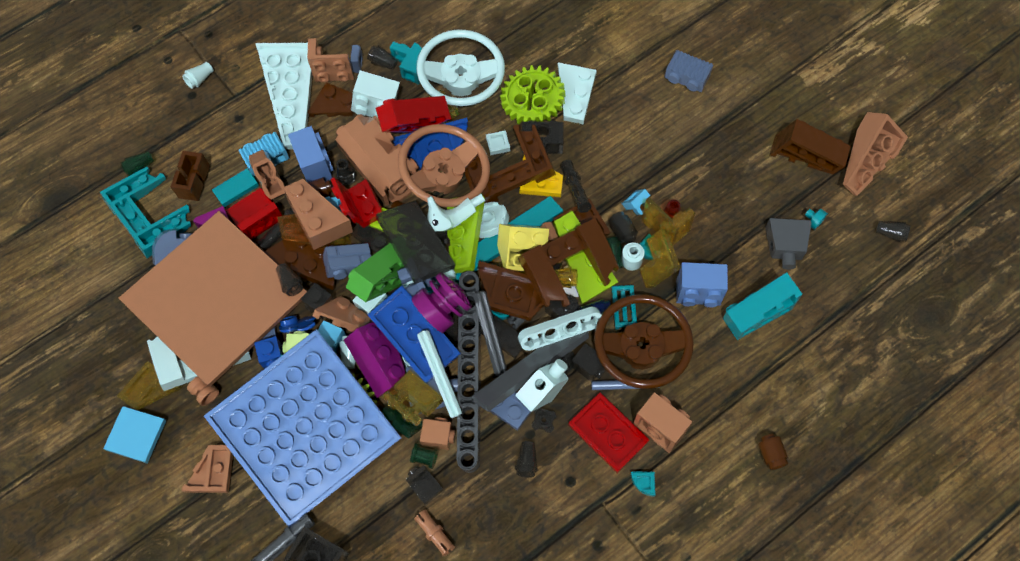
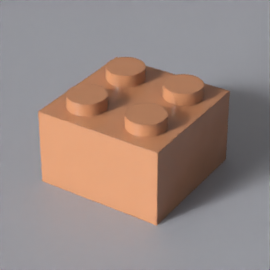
[634,392,692,454]

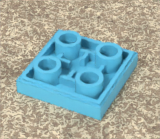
[103,406,166,464]

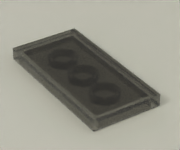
[376,200,455,284]

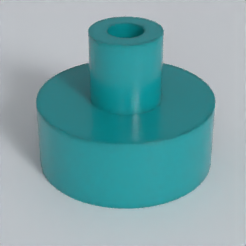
[805,209,828,231]

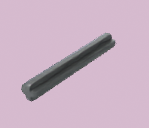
[473,291,507,377]

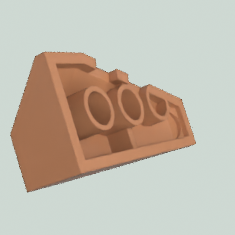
[843,112,908,196]

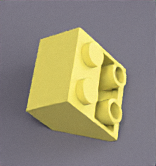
[497,224,549,271]

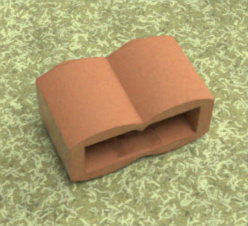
[249,149,285,199]

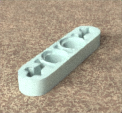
[518,307,602,351]

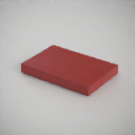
[568,392,650,473]

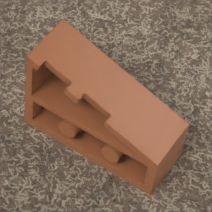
[283,179,353,250]

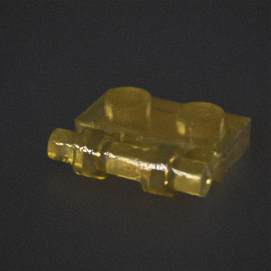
[382,370,443,426]

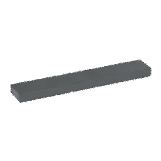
[472,323,589,412]

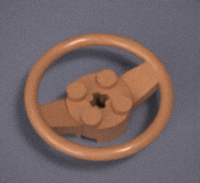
[398,124,490,207]

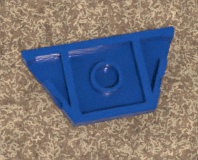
[392,118,468,170]

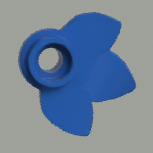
[279,315,316,333]

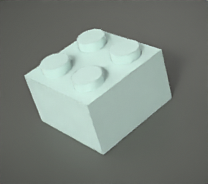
[351,70,400,118]

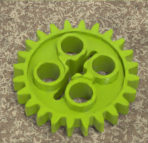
[500,65,566,127]

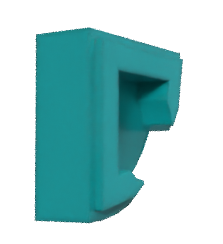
[631,472,655,497]

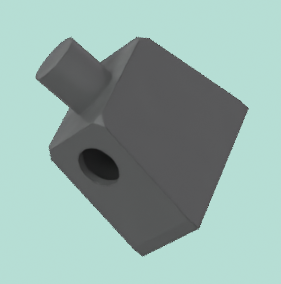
[765,218,811,270]

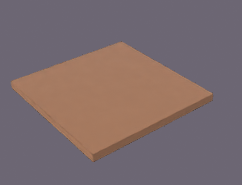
[119,211,309,387]

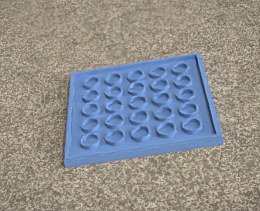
[204,329,401,527]

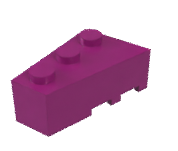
[343,322,407,398]

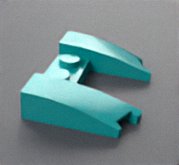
[100,167,191,258]

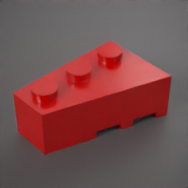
[376,96,451,133]

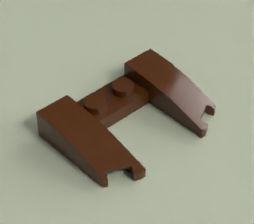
[464,125,556,203]
[518,218,619,307]

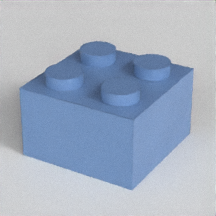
[288,126,334,182]
[676,262,728,307]

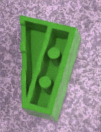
[346,237,419,303]

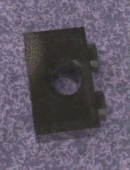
[522,121,563,154]

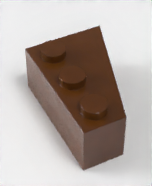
[769,119,851,174]

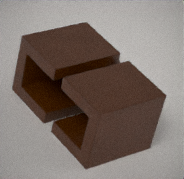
[170,151,210,201]

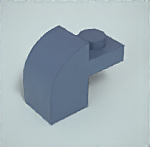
[152,229,193,265]

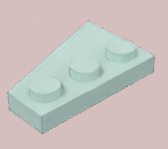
[558,63,596,124]

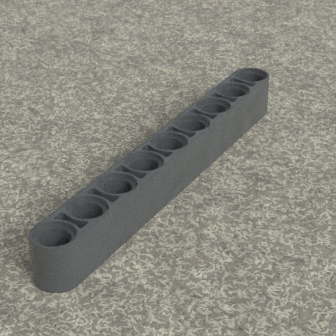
[457,271,481,473]

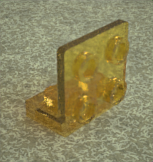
[642,198,695,247]

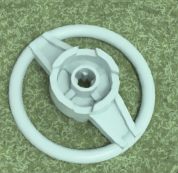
[417,30,505,106]

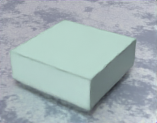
[486,130,510,155]

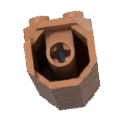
[335,114,418,205]

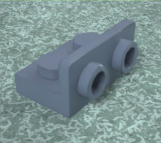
[489,392,531,431]

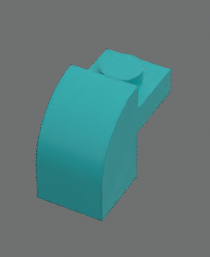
[390,41,422,85]

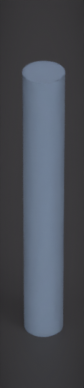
[591,379,660,390]

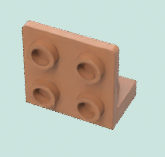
[307,38,354,82]

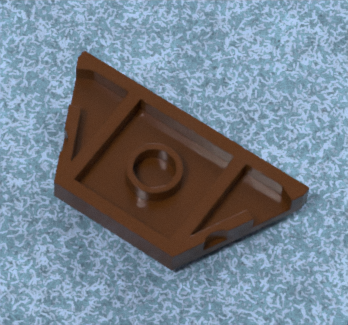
[264,231,335,290]
[477,261,544,321]

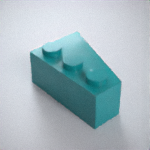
[723,272,802,340]

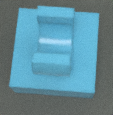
[622,189,651,215]

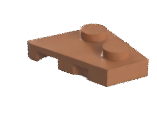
[312,296,373,332]
[182,445,233,493]

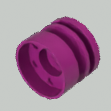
[411,272,472,333]

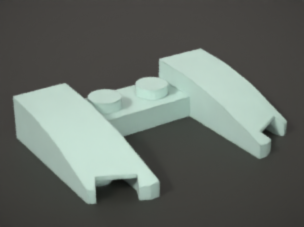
[147,337,251,391]

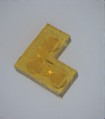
[640,229,681,288]

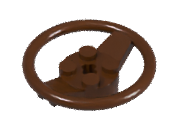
[594,294,694,389]

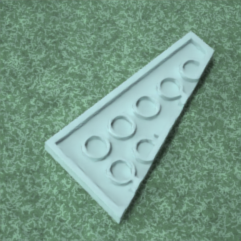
[256,43,312,149]

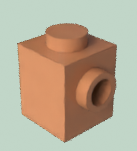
[420,417,456,450]

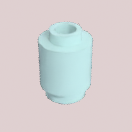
[621,243,644,271]

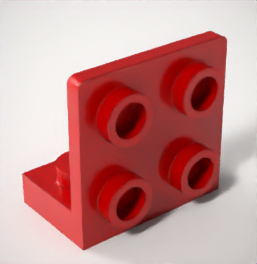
[330,177,385,228]
[226,188,284,240]

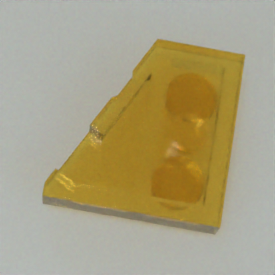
[117,361,183,410]

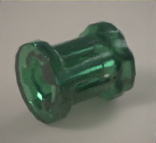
[410,443,439,469]

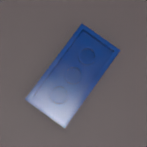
[368,286,461,384]

